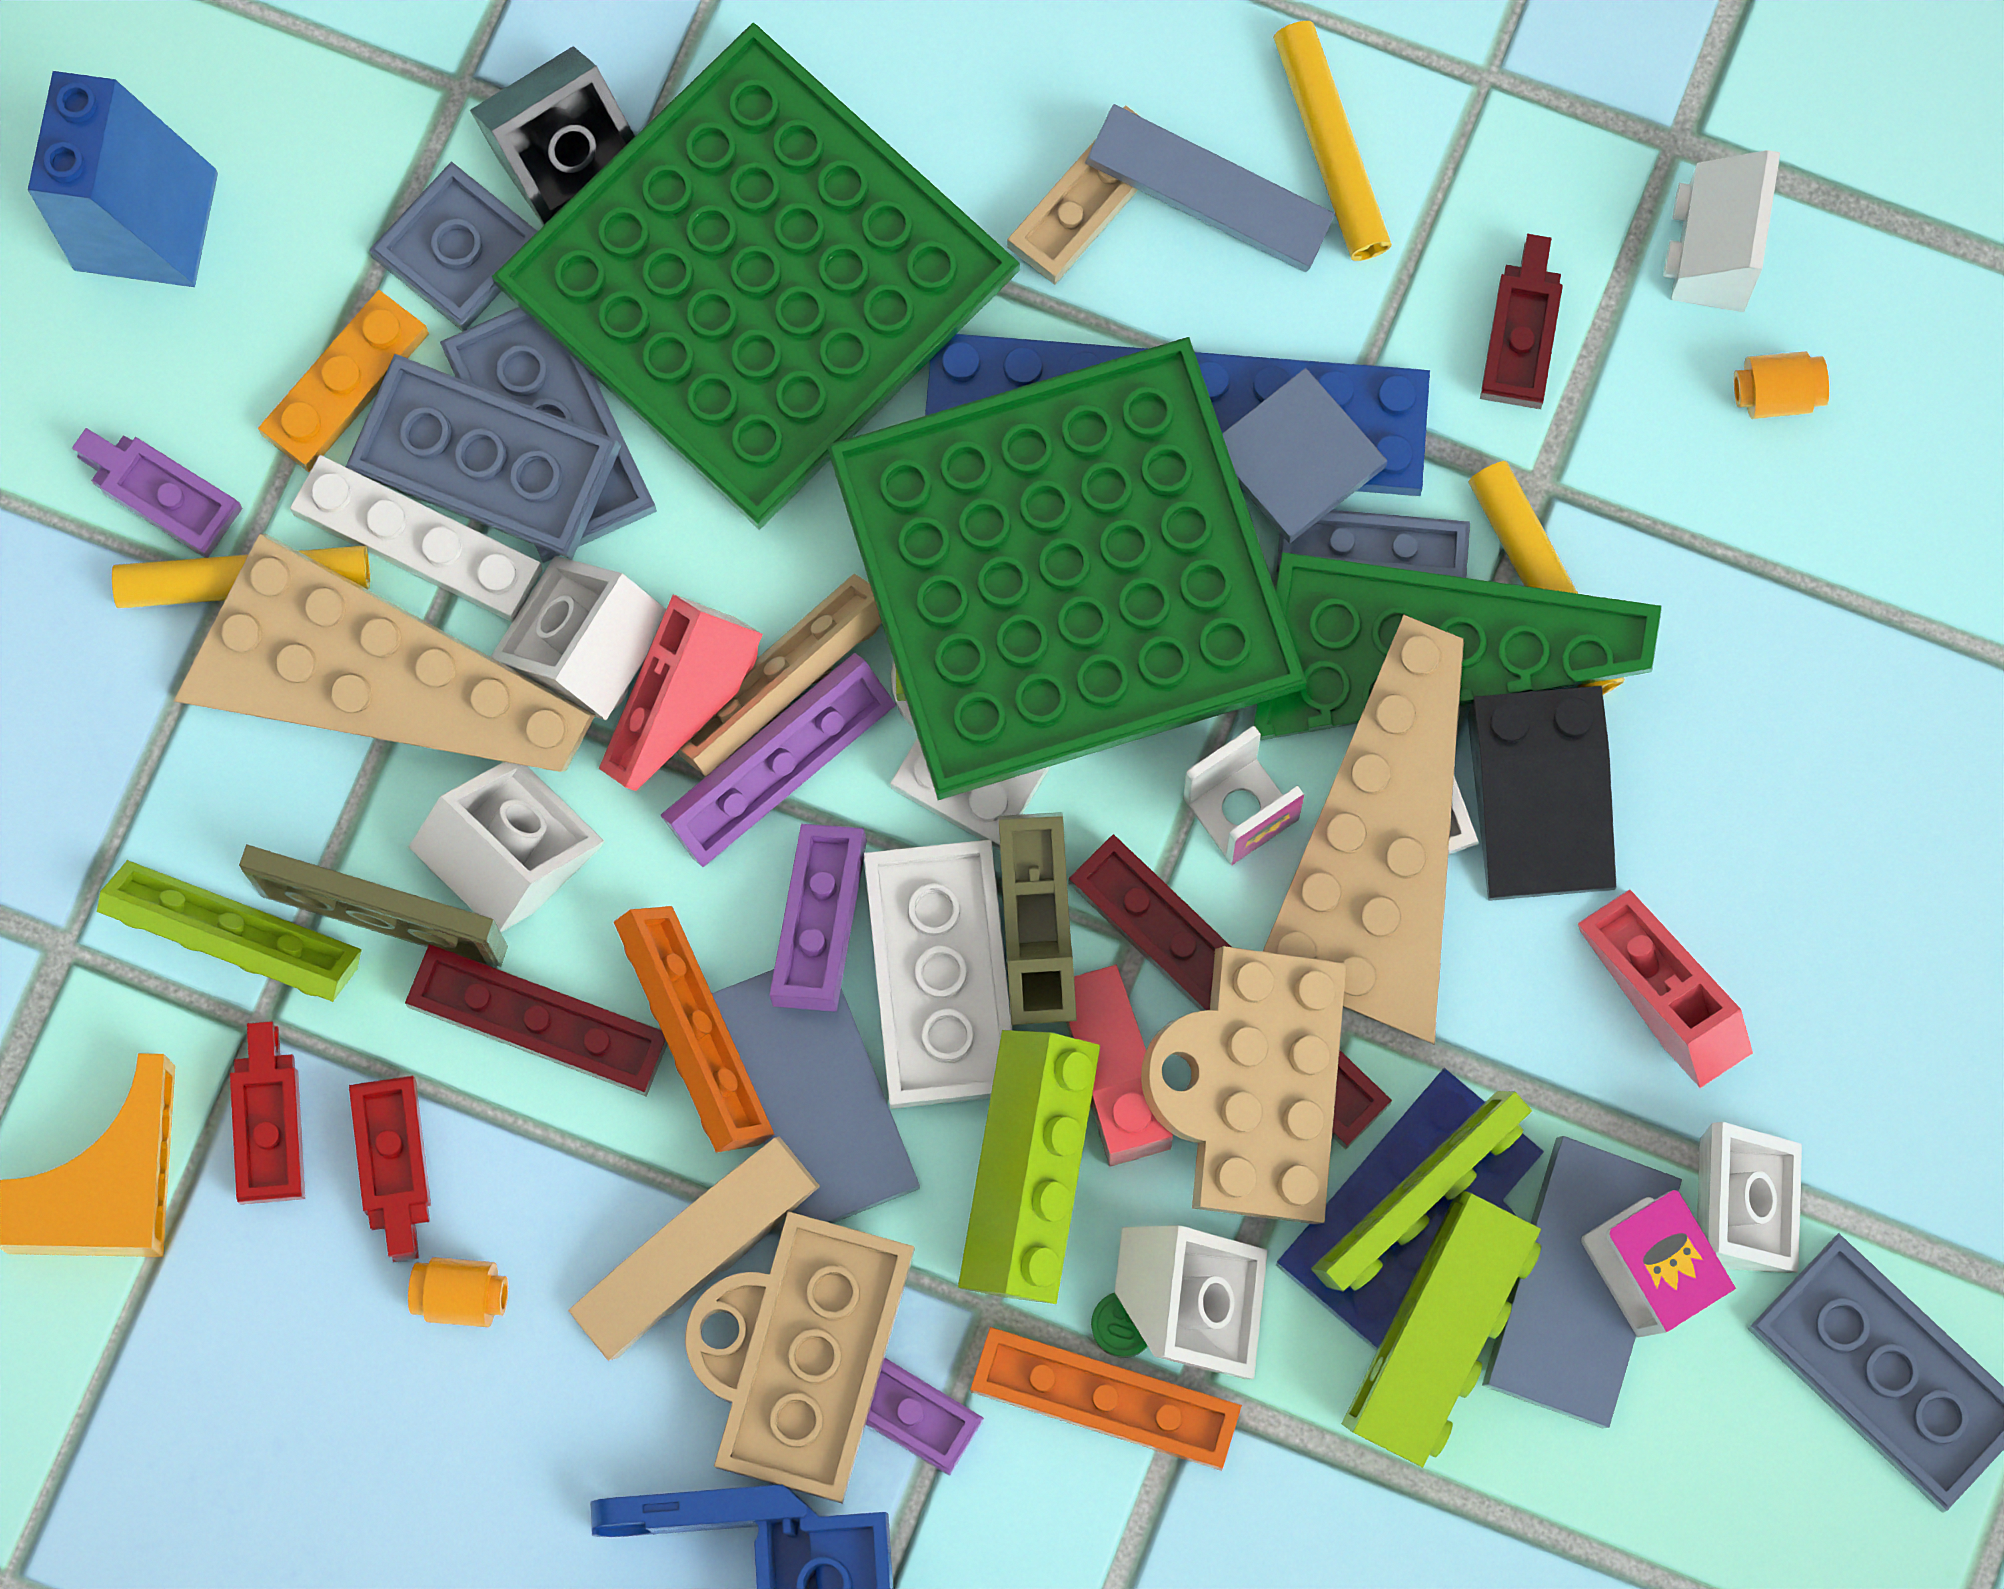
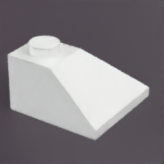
[1115,1225,1268,1379]

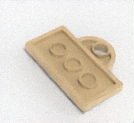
[1141,946,1347,1224]
[685,1211,915,1504]

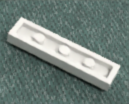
[290,455,543,622]

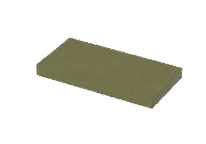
[239,844,508,969]

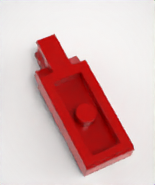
[230,1021,305,1205]
[349,1075,431,1263]

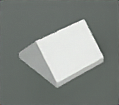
[1697,1122,1802,1273]

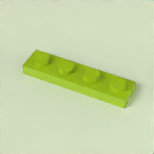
[96,860,362,1002]
[1311,1091,1532,1291]

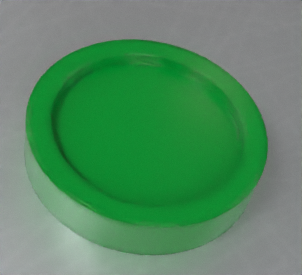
[1091,1292,1148,1358]

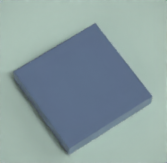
[369,161,538,332]
[1222,368,1387,544]

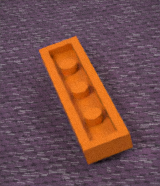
[614,906,775,1153]
[970,1327,1242,1471]

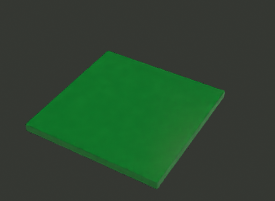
[491,22,1020,530]
[827,337,1307,801]

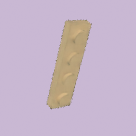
[677,573,881,777]

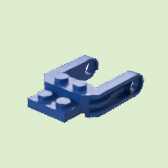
[590,1484,893,1589]

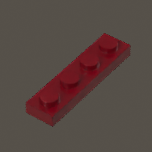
[405,944,668,1097]

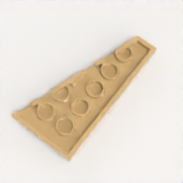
[174,534,595,772]
[1263,615,1464,1045]

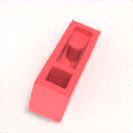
[599,594,763,791]
[1578,889,1753,1088]
[1066,964,1173,1167]

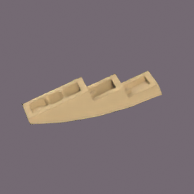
[568,1136,820,1361]

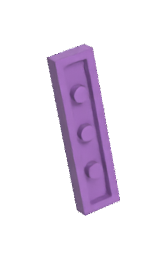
[660,652,896,868]

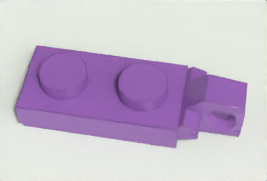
[72,428,243,558]

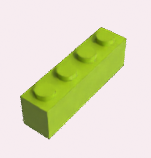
[958,1030,1100,1304]
[1341,1191,1542,1468]

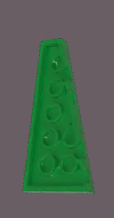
[1254,552,1662,741]

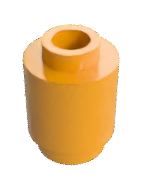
[1733,351,1829,419]
[408,1257,508,1328]

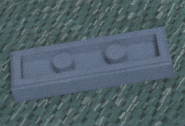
[1276,510,1470,578]

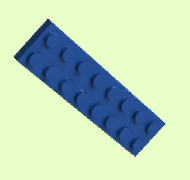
[925,334,1430,496]

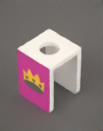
[1183,726,1305,866]
[1581,1190,1736,1338]

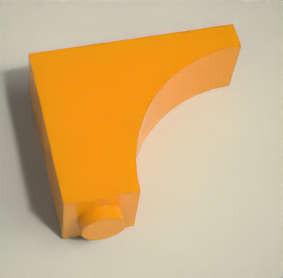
[0,1053,176,1257]

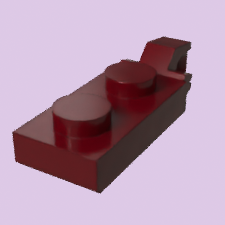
[1479,233,1563,410]

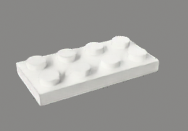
[864,839,1012,1109]

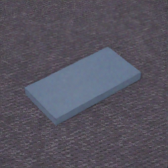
[440,307,657,563]
[345,354,622,559]
[712,969,920,1224]
[1482,1136,1682,1429]
[1748,1233,2004,1513]

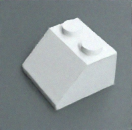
[1663,150,1780,313]
[490,556,666,720]
[408,762,604,932]

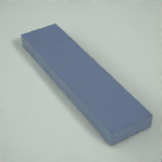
[1085,104,1336,272]

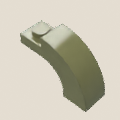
[998,812,1077,1025]

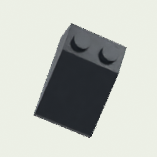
[1467,686,1617,901]

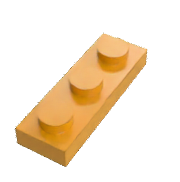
[258,289,429,472]

